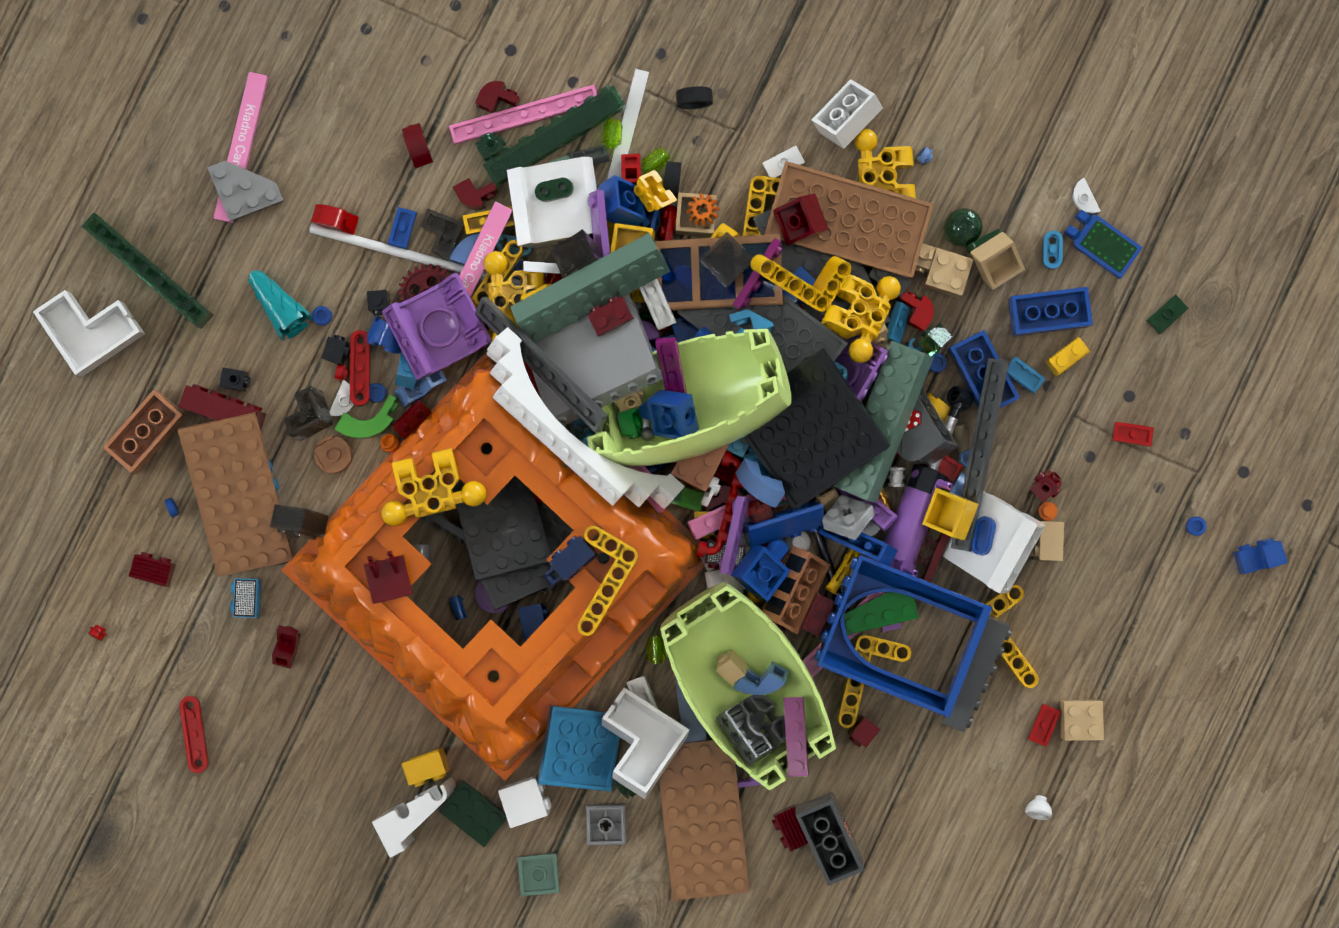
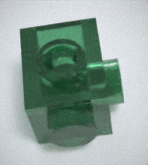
[475,132,506,163]
[918,323,953,356]

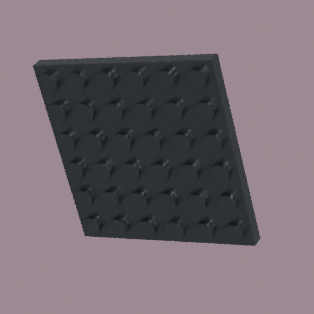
[744,348,891,510]

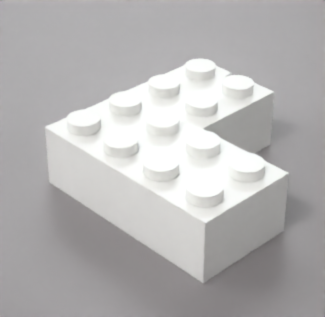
[33,290,145,377]
[602,688,689,799]

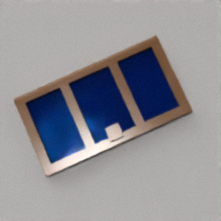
[655,234,784,311]

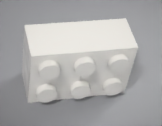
[812,79,883,149]

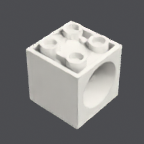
[498,774,552,828]

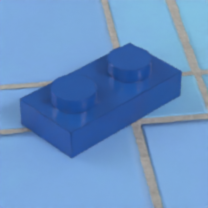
[388,207,417,249]

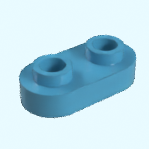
[1042,230,1063,269]

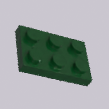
[439,780,507,847]

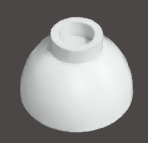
[784,531,811,553]
[1025,795,1052,820]

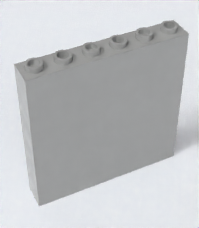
[532,293,663,426]

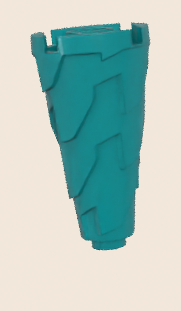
[248,270,312,340]

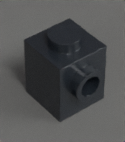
[367,290,390,315]
[322,335,350,365]
[219,368,251,392]

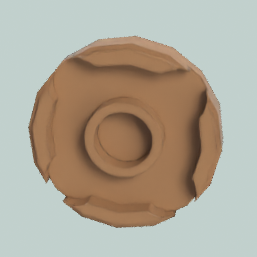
[313,435,352,474]

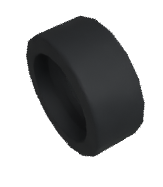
[676,86,713,110]
[663,161,682,198]

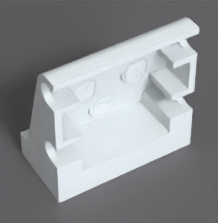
[507,157,597,249]
[942,491,1046,594]
[372,777,456,858]

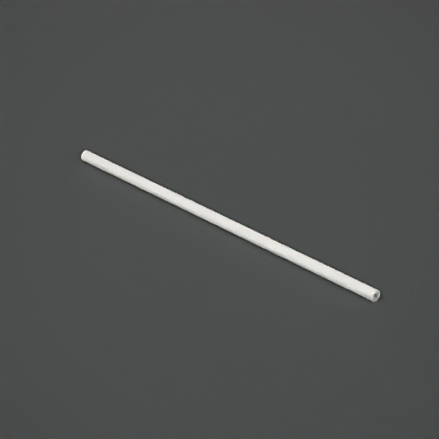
[309,224,533,292]

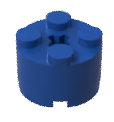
[367,316,401,354]

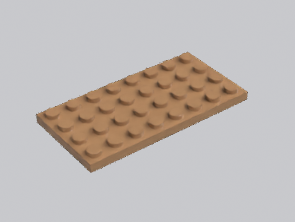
[764,161,934,279]
[178,412,293,577]
[659,739,750,901]

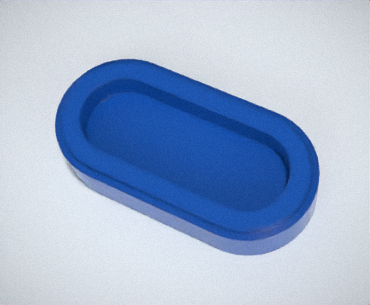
[971,516,996,556]

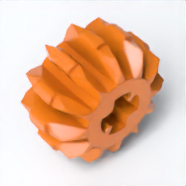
[686,194,720,227]

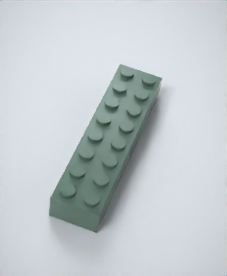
[510,233,670,343]
[834,341,934,503]

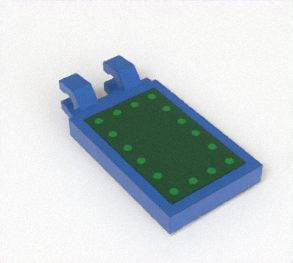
[1064,209,1143,279]

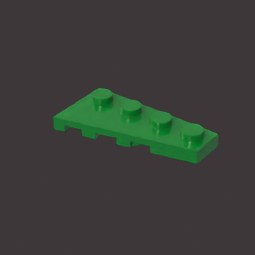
[844,592,919,635]

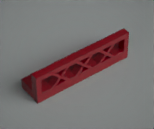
[914,528,950,601]

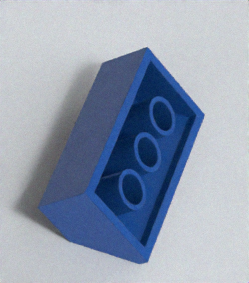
[743,501,824,547]

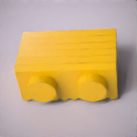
[1045,337,1090,376]

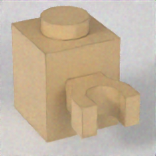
[915,244,936,274]

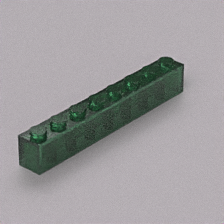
[483,85,627,187]
[81,212,214,329]

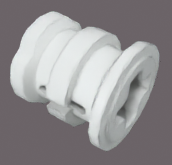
[888,467,906,487]

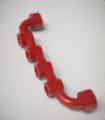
[696,451,743,558]

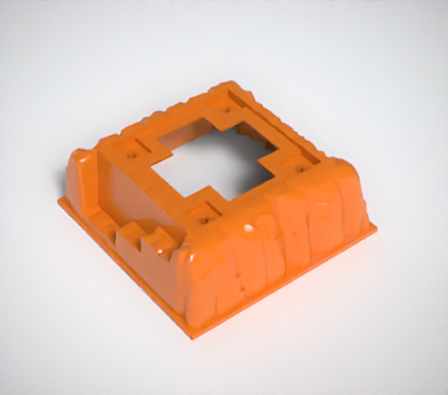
[281,351,705,781]

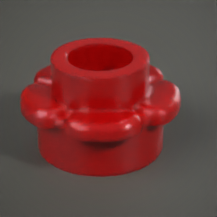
[334,364,349,382]
[88,625,107,641]

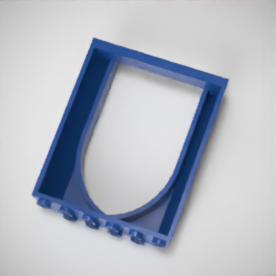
[814,555,992,718]

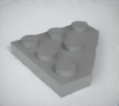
[207,161,283,222]

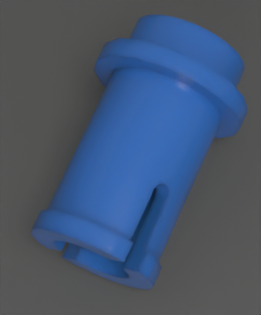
[449,595,468,620]

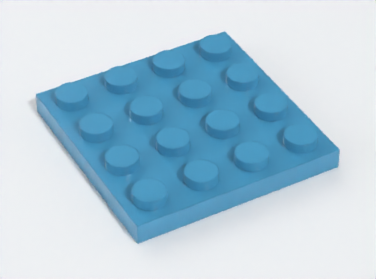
[537,705,620,791]

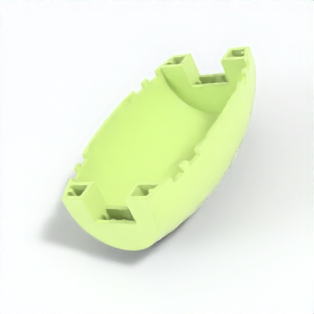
[587,329,791,467]
[660,582,836,790]

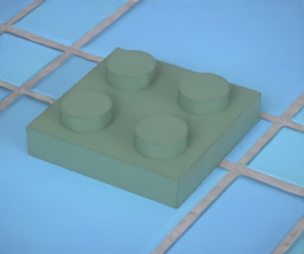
[517,853,560,896]

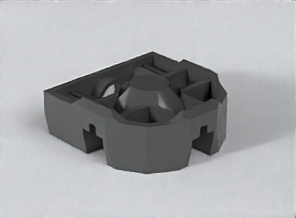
[716,695,786,766]

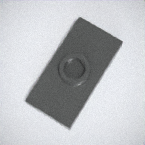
[569,145,610,165]

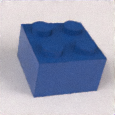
[599,175,646,226]

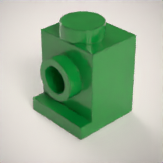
[616,408,643,439]

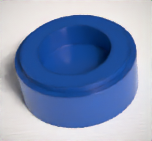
[312,306,332,326]
[929,353,947,373]
[370,383,387,403]
[165,498,179,518]
[1186,517,1207,536]

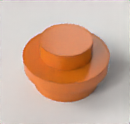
[380,434,399,453]
[1038,502,1058,521]

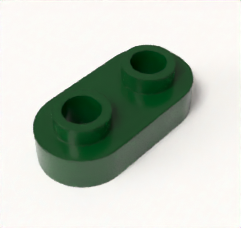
[535,177,574,202]
[965,229,1001,254]

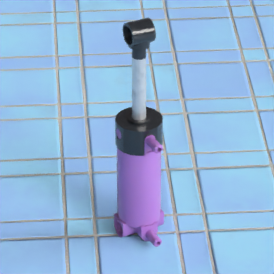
[884,386,974,577]

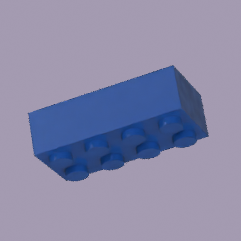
[1008,287,1093,337]
[947,330,1020,409]

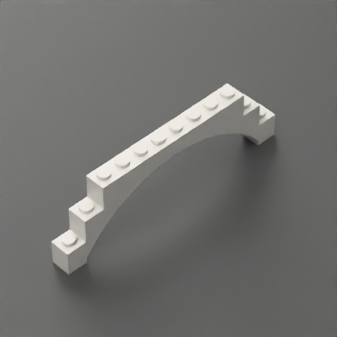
[487,327,685,509]

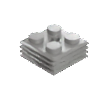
[822,495,875,540]
[586,804,626,845]

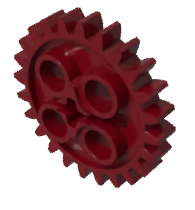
[397,264,451,302]

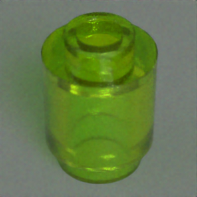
[602,119,623,148]
[641,147,670,173]
[646,636,666,664]

